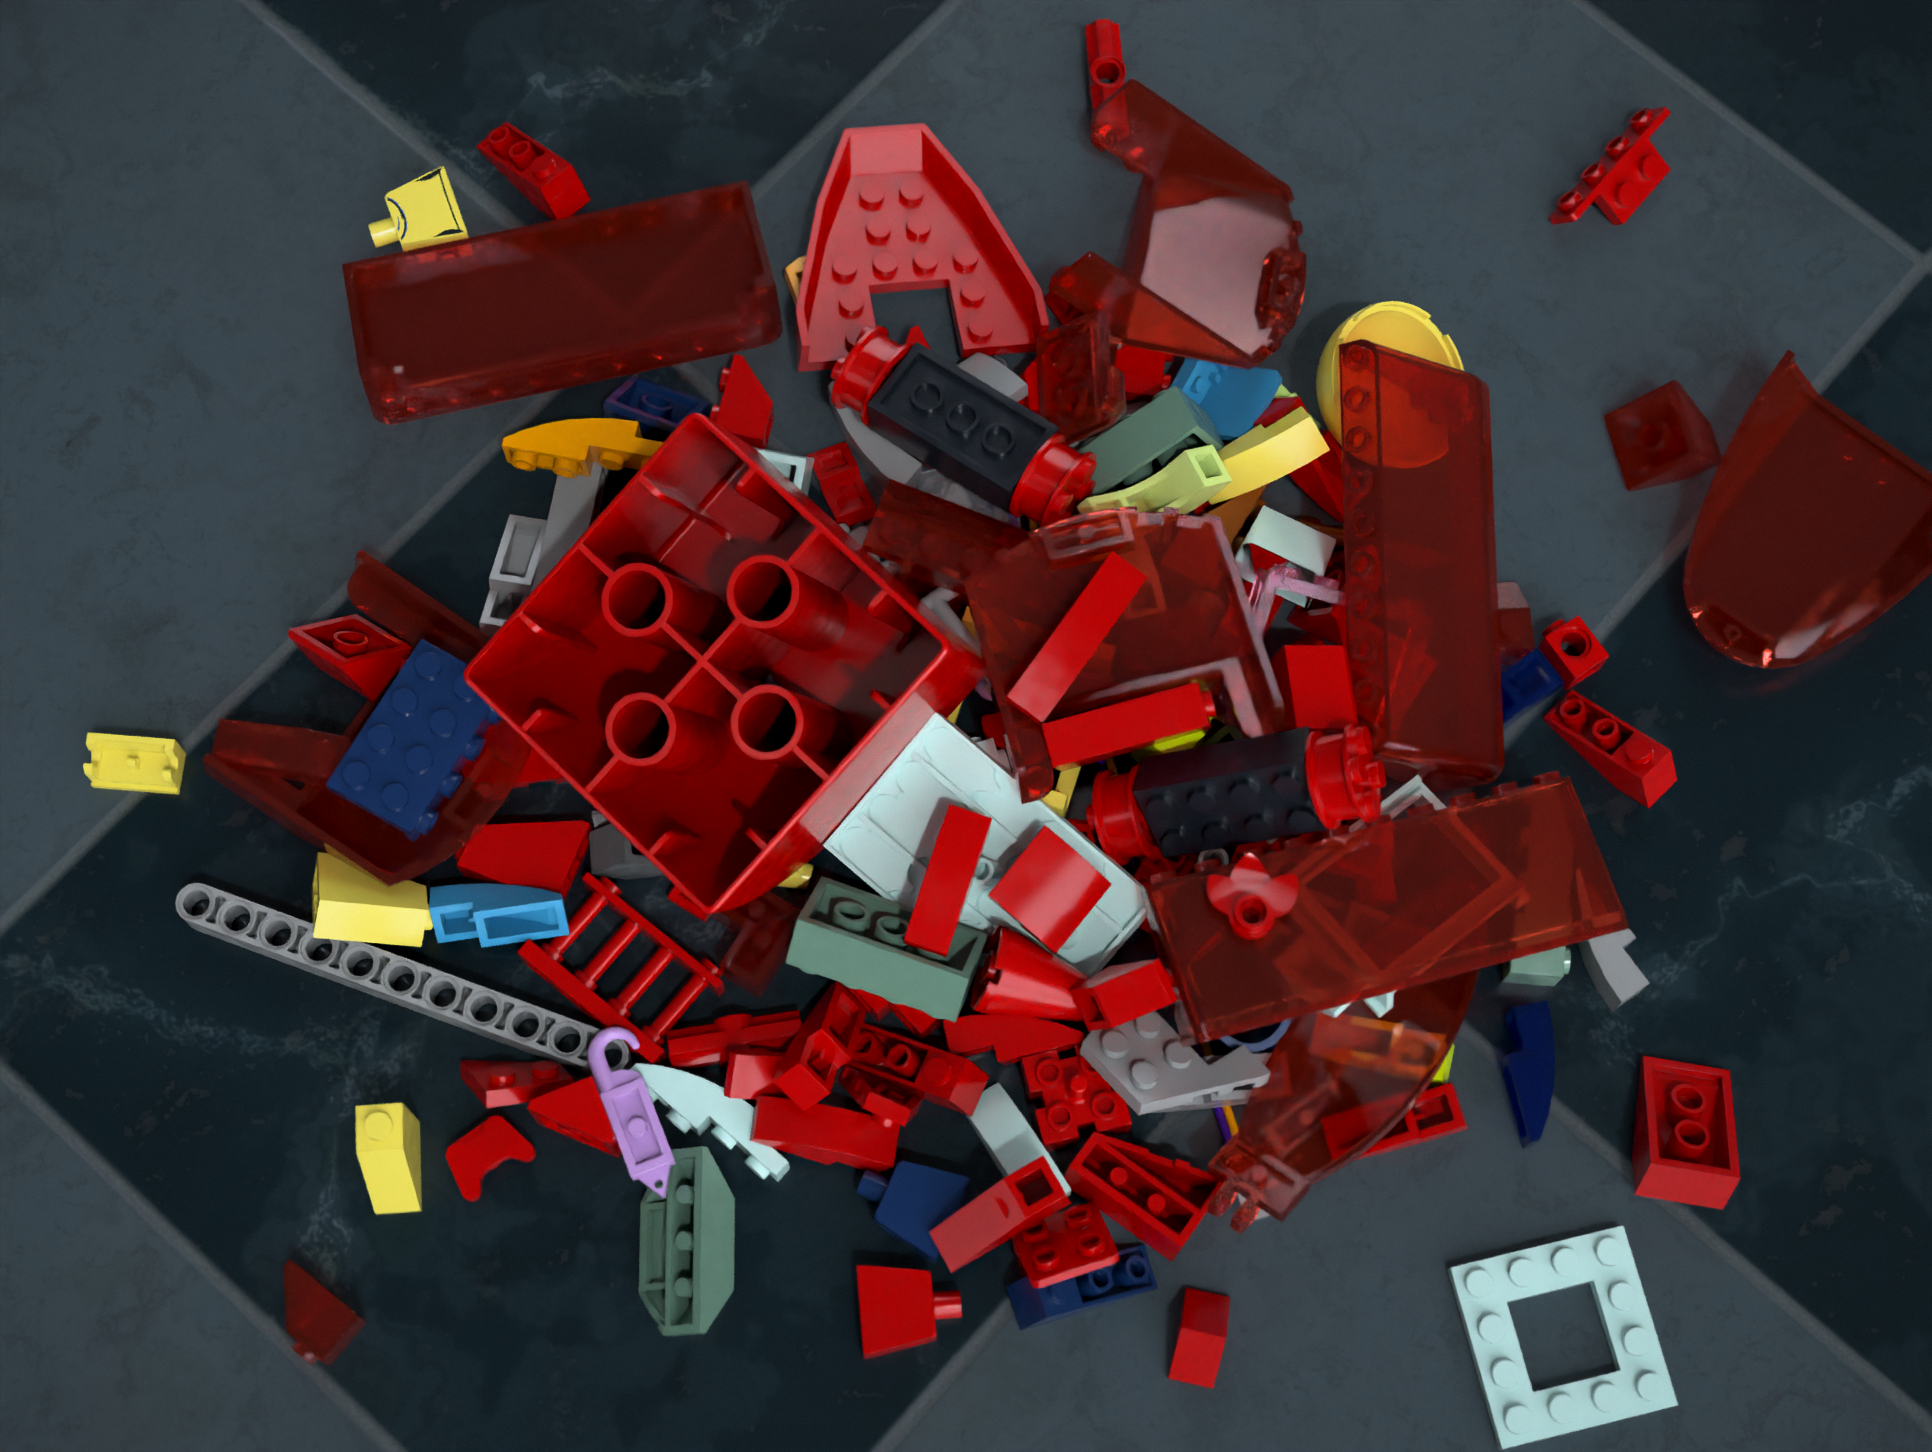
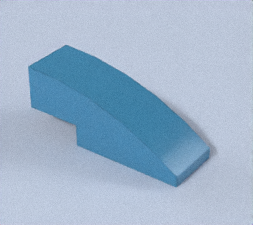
[429,883,570,948]

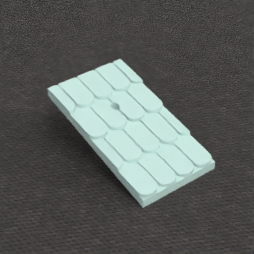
[823,712,1161,1022]

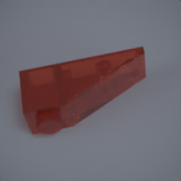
[209,719,351,787]

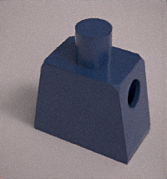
[856,1160,971,1264]

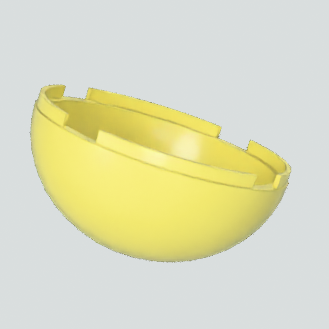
[1316,301,1467,470]

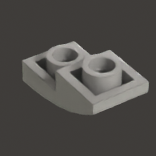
[957,352,1028,402]

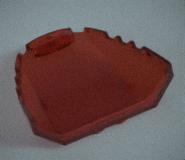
[1682,350,1932,669]

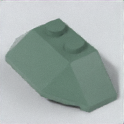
[639,1146,735,1336]

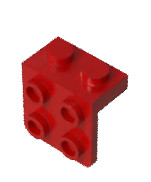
[1011,1201,1119,1288]

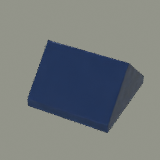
[603,374,710,442]

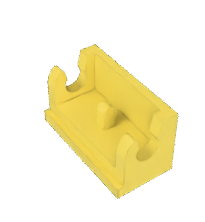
[83,732,186,795]

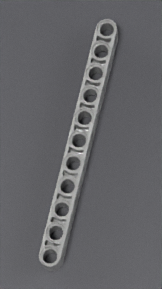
[175,883,633,1077]

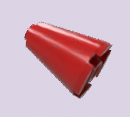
[970,925,1091,1022]

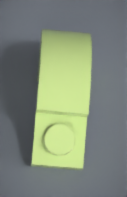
[1077,444,1233,545]

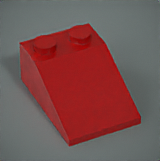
[1632,1056,1740,1210]

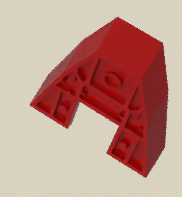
[796,123,1049,372]

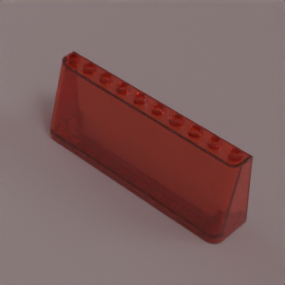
[342,180,783,424]
[1339,339,1505,792]
[1140,770,1630,1047]

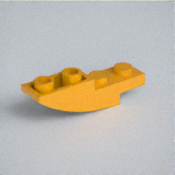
[502,418,664,478]

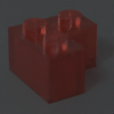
[709,891,801,999]

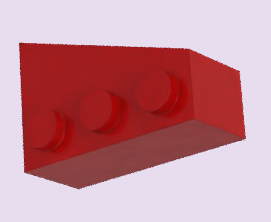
[1064,1132,1231,1262]

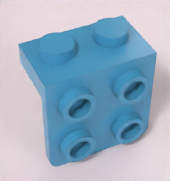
[1169,338,1283,441]

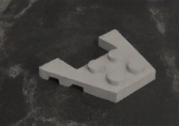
[1080,976,1271,1115]

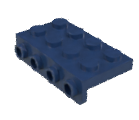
[326,639,502,842]

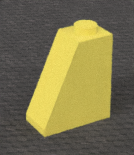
[311,852,433,947]
[356,1103,422,1215]

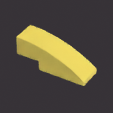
[1208,406,1330,505]

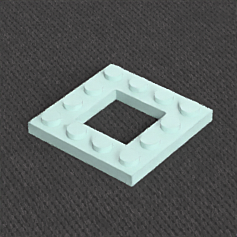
[1447,1226,1678,1450]

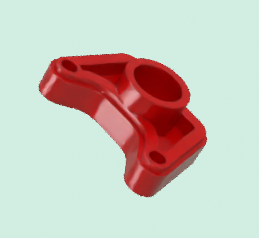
[446,1115,536,1202]

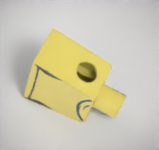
[368,166,473,262]

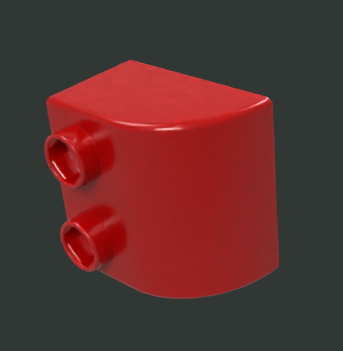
[463,413,988,914]

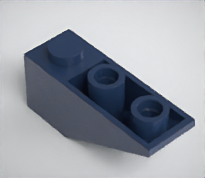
[1006,1245,1158,1331]

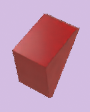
[1167,1288,1231,1389]

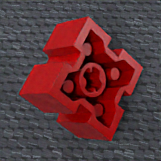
[1020,1043,1132,1152]

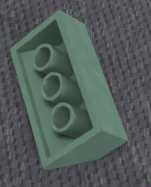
[785,876,989,1022]

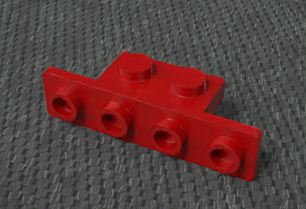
[1548,106,1671,226]

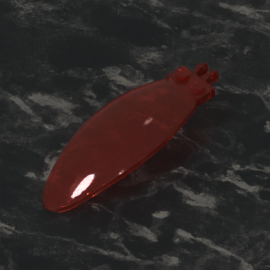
[1206,880,1489,1234]

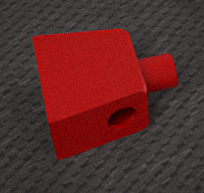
[856,1265,962,1359]

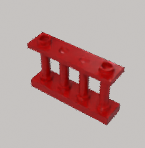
[517,872,725,1066]

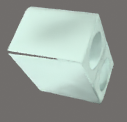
[1232,505,1336,608]

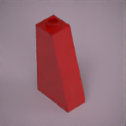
[1041,682,1217,772]

